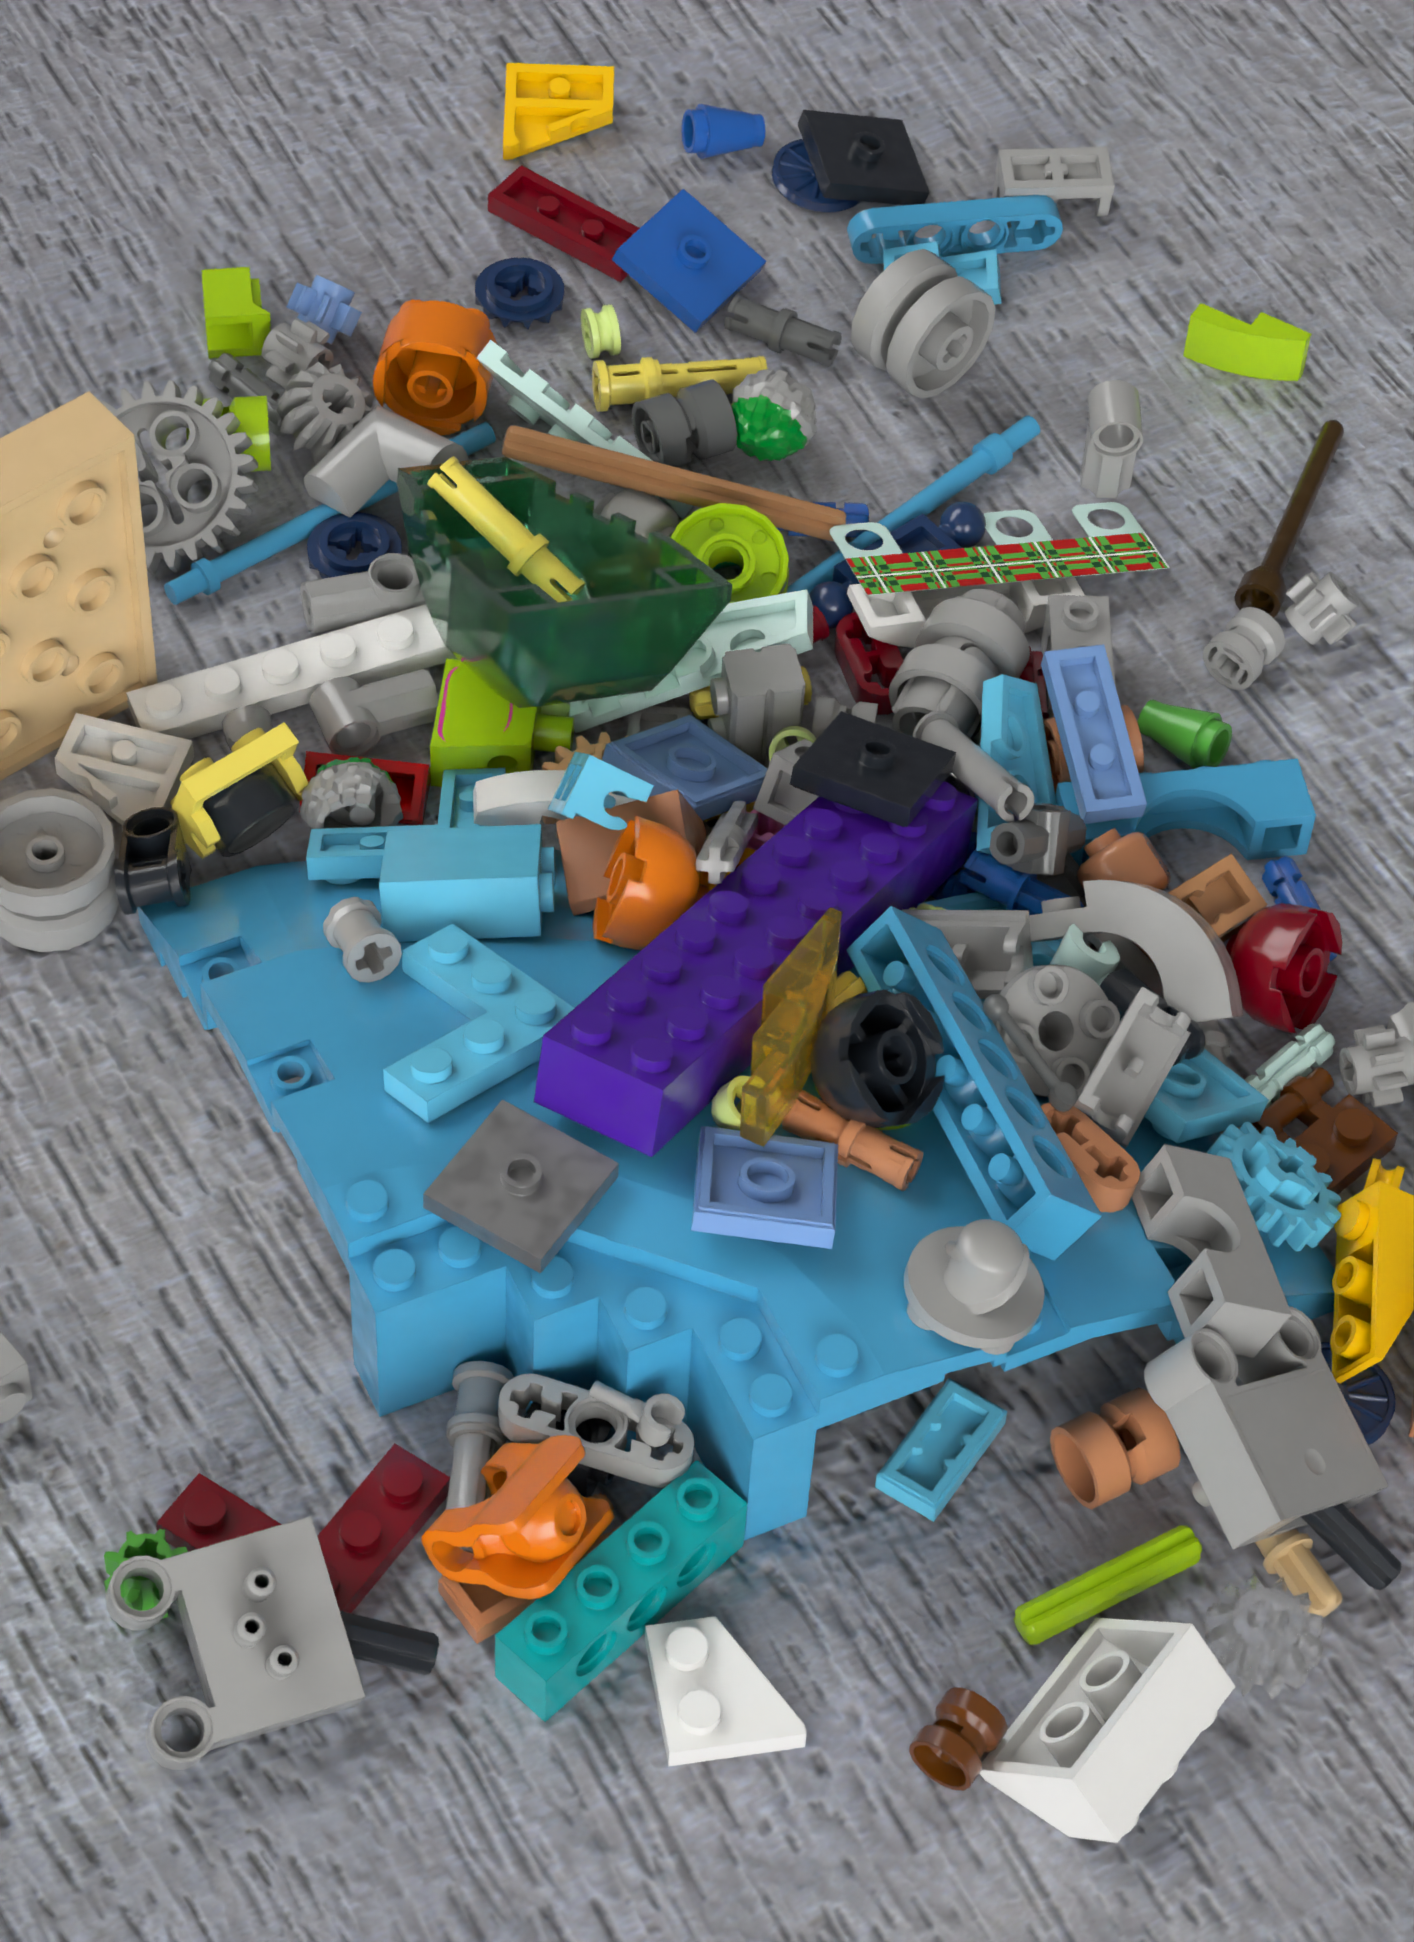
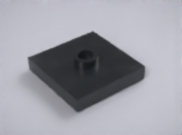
[797,110,930,205]
[790,711,956,827]

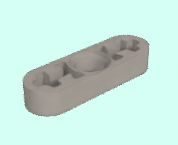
[498,1374,694,1488]

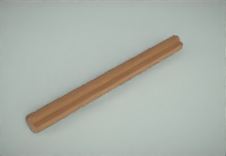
[502,425,846,542]

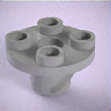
[992,964,1120,1098]
[904,1219,1044,1355]

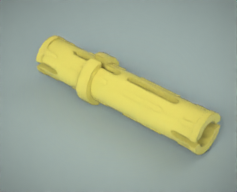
[427,456,586,611]

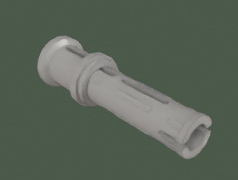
[446,1361,514,1553]

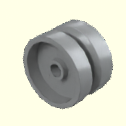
[850,249,996,399]
[0,788,119,952]

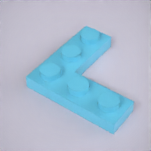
[306,768,506,885]
[383,923,574,1123]

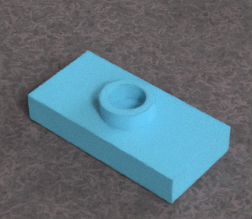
[875,1378,1007,1522]

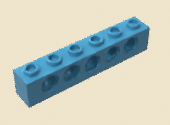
[846,906,1102,1261]

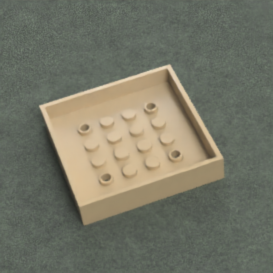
[0,391,158,781]

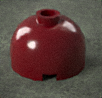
[1226,903,1343,1034]

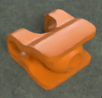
[421,1435,614,1599]

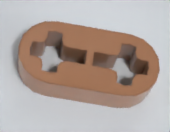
[1040,1102,1140,1212]

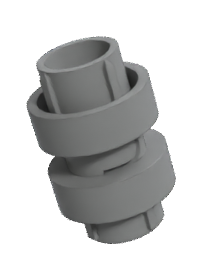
[889,589,1030,745]

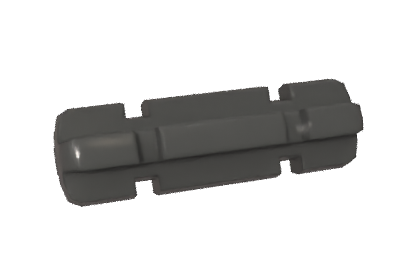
[208,353,287,437]

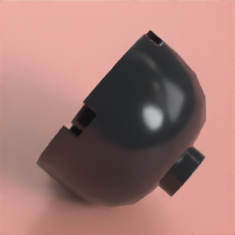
[810,989,945,1128]

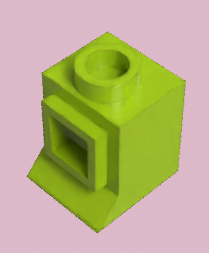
[201,267,271,359]

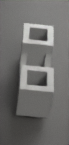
[1132,1144,1292,1358]

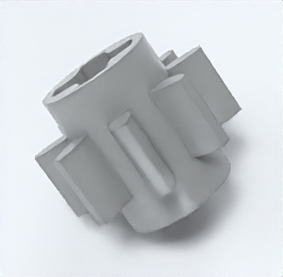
[262,318,333,389]
[1284,572,1359,645]
[1339,1025,1414,1108]

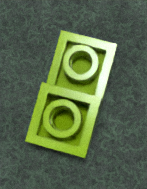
[1183,303,1311,381]

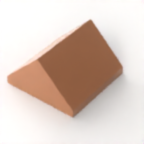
[556,789,707,916]

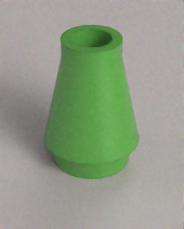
[1137,699,1232,769]

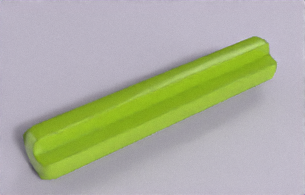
[1013,1525,1203,1645]

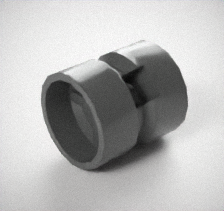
[632,379,737,468]

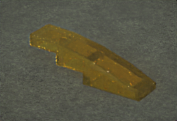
[740,907,842,1147]

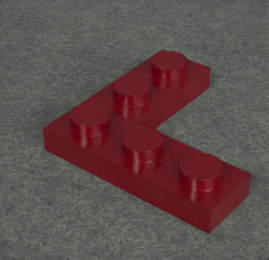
[156,1443,450,1613]

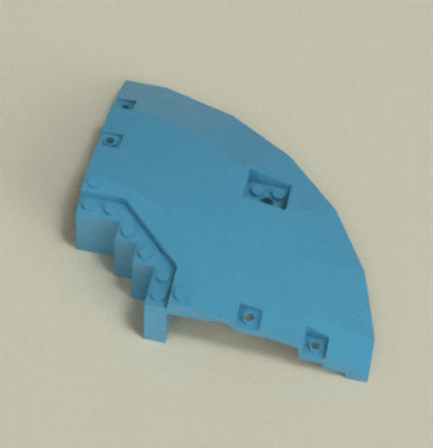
[138,849,1335,1541]

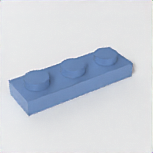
[1041,644,1147,824]

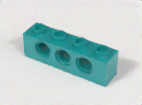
[495,1460,748,1722]

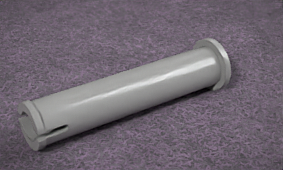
[913,711,1035,822]

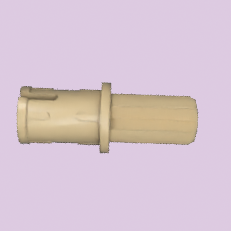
[1255,1529,1342,1620]

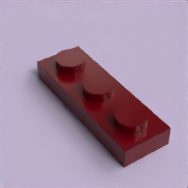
[488,165,640,282]

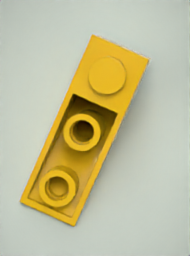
[1330,1180,1414,1384]

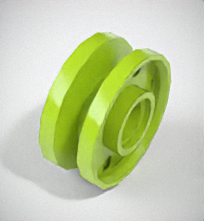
[663,503,789,612]

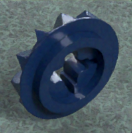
[475,257,565,330]
[307,512,402,579]

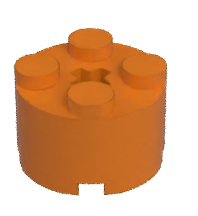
[373,299,497,436]

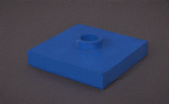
[612,188,766,333]

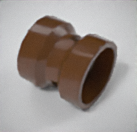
[909,1687,1008,1791]

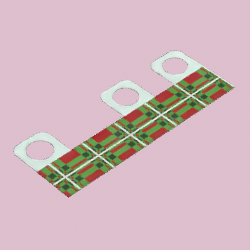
[830,502,1170,595]

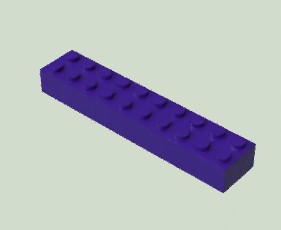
[533,782,978,1157]

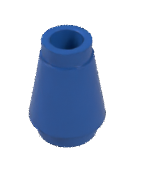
[681,104,765,159]

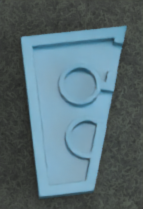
[976,674,1057,855]

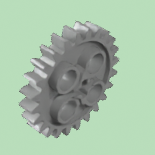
[101,380,258,574]

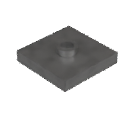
[423,1099,619,1274]

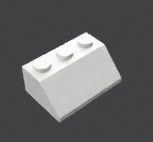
[980,1618,1236,1843]

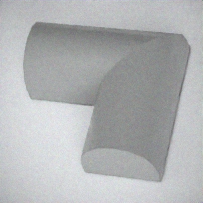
[303,405,470,518]

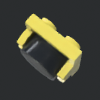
[170,722,309,859]

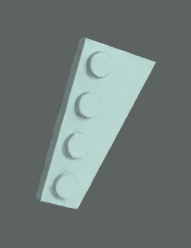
[477,340,693,519]
[569,590,813,733]

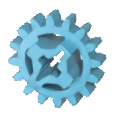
[1207,1122,1341,1251]

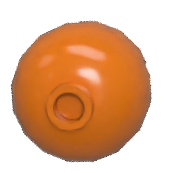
[592,816,709,950]

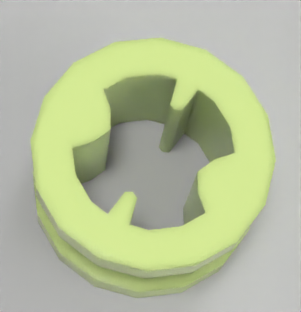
[581,304,621,359]

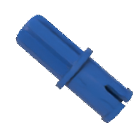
[959,850,1084,915]

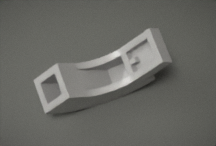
[1029,880,1243,1023]

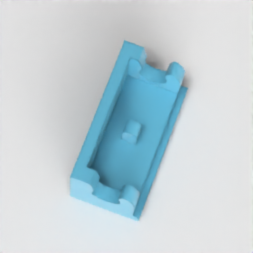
[548,752,654,830]

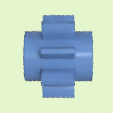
[286,275,362,344]

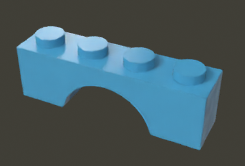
[1055,758,1316,866]

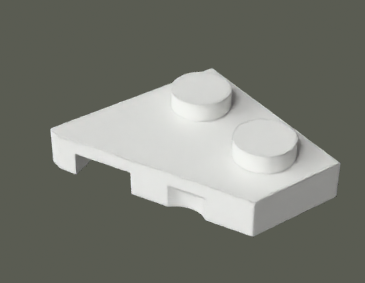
[55,713,194,825]
[645,1616,807,1766]

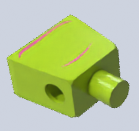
[430,658,575,787]

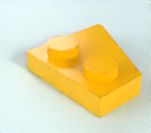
[503,63,614,160]

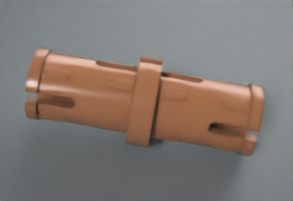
[782,1090,924,1191]

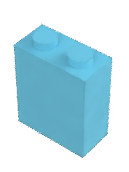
[379,824,556,942]

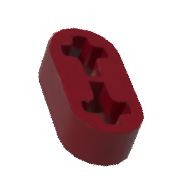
[834,612,903,715]

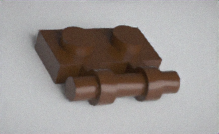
[1251,1067,1398,1194]

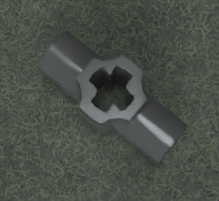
[989,803,1087,875]

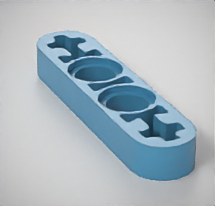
[847,195,1063,264]

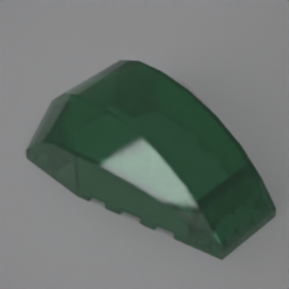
[397,456,733,708]

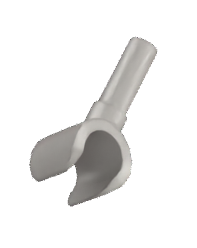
[589,1381,685,1447]

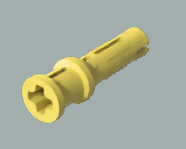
[592,356,768,412]

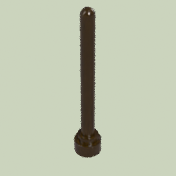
[1235,420,1344,618]

